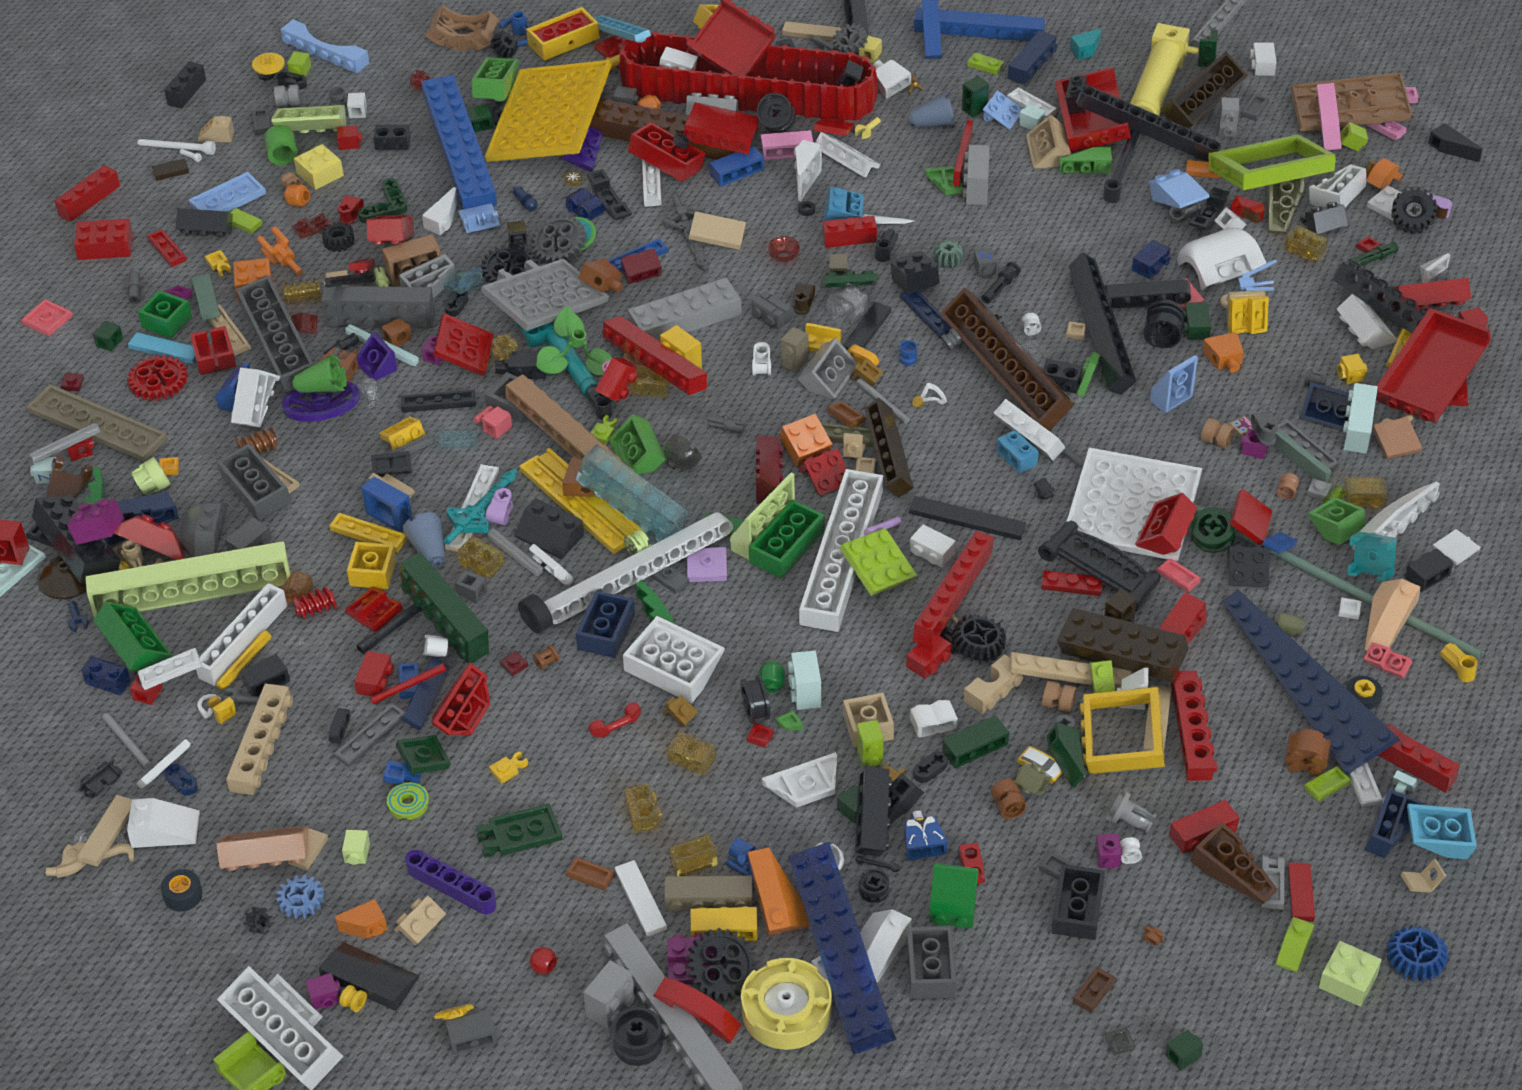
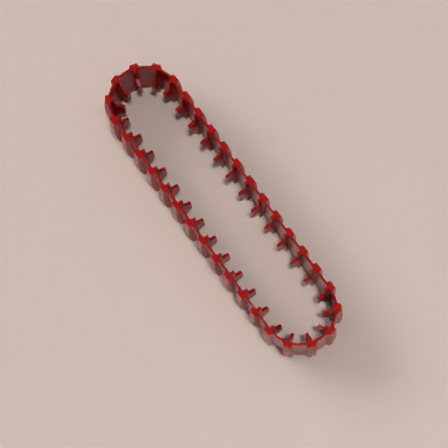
[619,32,877,121]

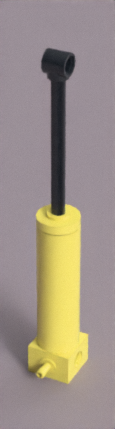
[1103,23,1199,203]

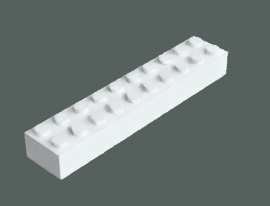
[799,469,883,632]

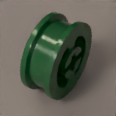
[1191,507,1235,553]

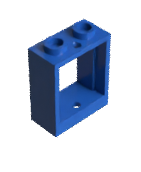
[361,476,413,533]

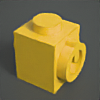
[1337,354,1367,384]

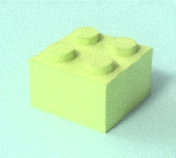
[1319,941,1382,1007]

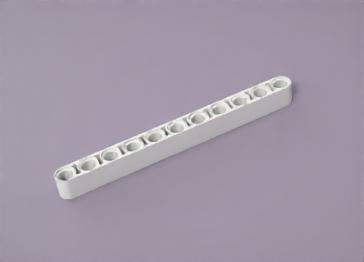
[544,512,733,624]

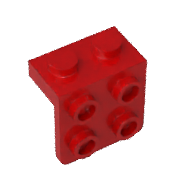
[799,449,847,496]

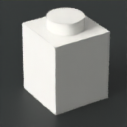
[347,93,367,118]
[1214,207,1247,230]

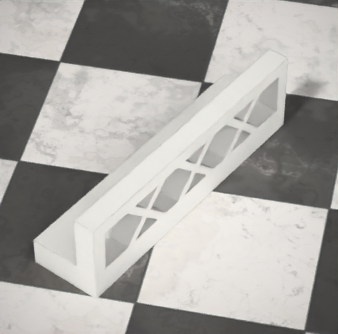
[815,132,881,177]

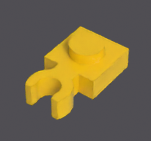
[205,250,231,277]
[489,751,528,784]

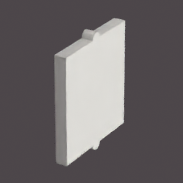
[1432,529,1480,565]

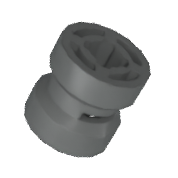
[328,87,347,106]

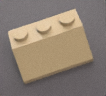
[1026,115,1071,168]

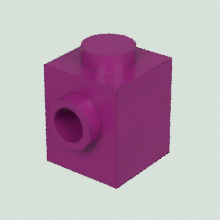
[421,334,443,366]
[1095,834,1122,869]
[306,973,342,1010]

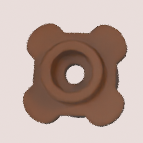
[1142,926,1164,946]

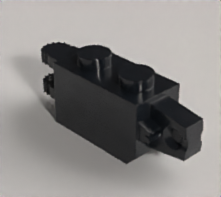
[495,351,559,379]

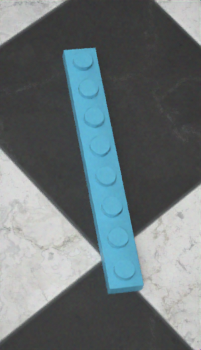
[594,15,651,43]

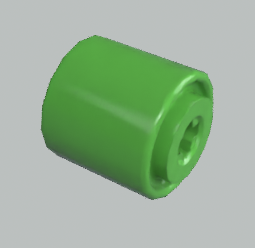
[264,125,298,165]

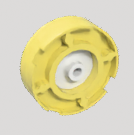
[741,958,832,1050]

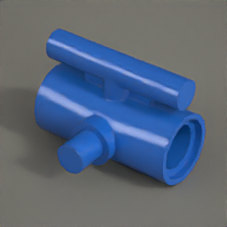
[726,837,759,882]

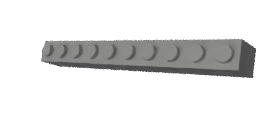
[603,924,743,1090]

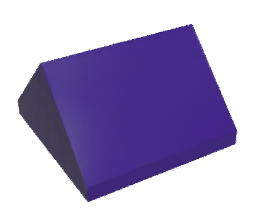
[357,332,397,381]

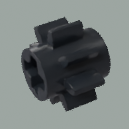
[243,907,272,934]

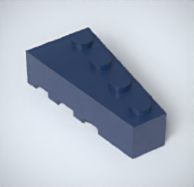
[104,492,179,545]

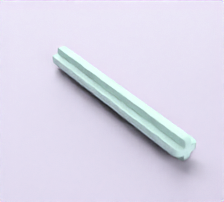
[345,324,419,366]

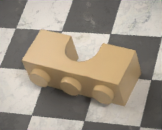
[964,654,1023,714]

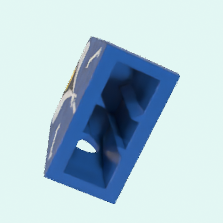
[905,811,948,861]

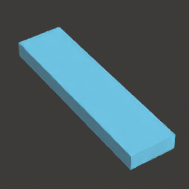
[128,332,196,364]

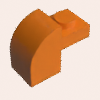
[1366,158,1403,189]

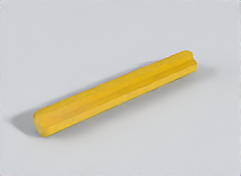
[216,630,272,691]

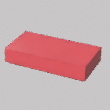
[1157,559,1201,592]

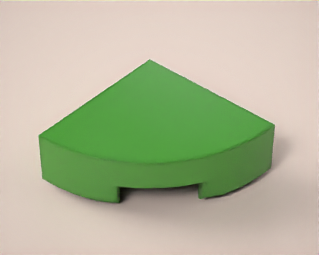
[775,711,803,730]

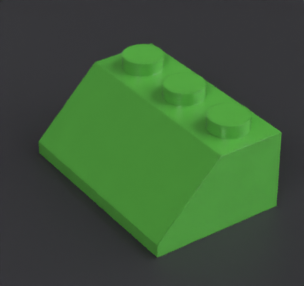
[609,414,666,475]

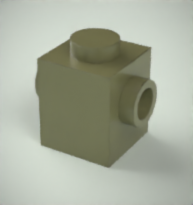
[1015,762,1052,795]

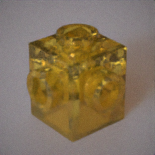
[491,333,519,360]

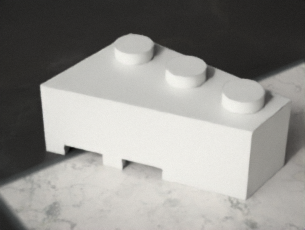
[1309,165,1366,207]
[231,368,280,428]

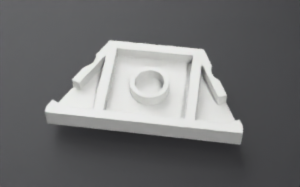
[762,752,837,808]

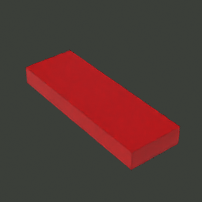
[147,229,187,268]
[1288,863,1315,922]

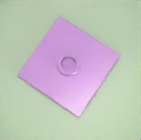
[687,547,727,582]

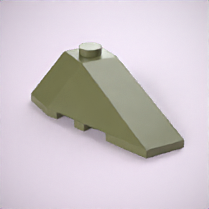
[1265,178,1304,233]

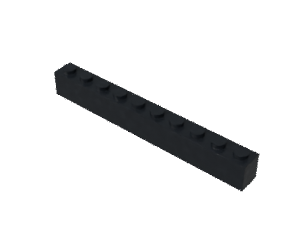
[1068,253,1137,395]

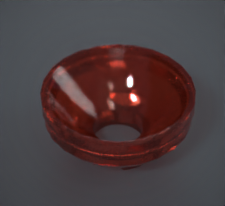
[768,236,800,262]

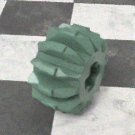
[933,240,963,268]

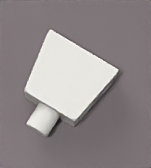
[873,60,911,99]

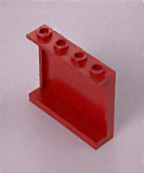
[686,0,776,76]
[683,102,760,155]

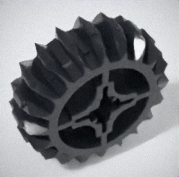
[952,614,1006,664]

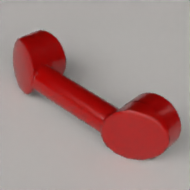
[588,702,641,738]

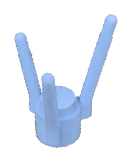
[1238,260,1277,291]

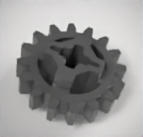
[832,23,868,53]

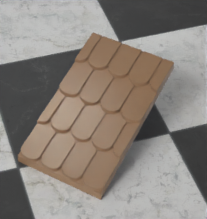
[1290,72,1412,131]

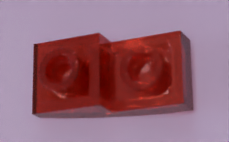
[291,212,332,238]

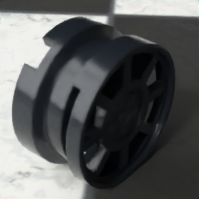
[859,869,889,903]

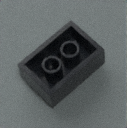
[1051,864,1105,940]

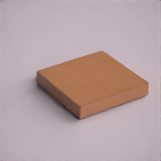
[1372,417,1422,460]

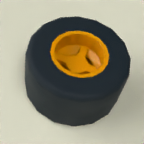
[161,869,203,912]

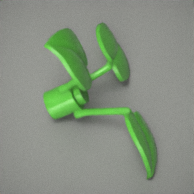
[536,306,612,376]

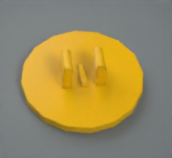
[252,53,285,75]

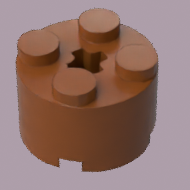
[1285,729,1331,776]

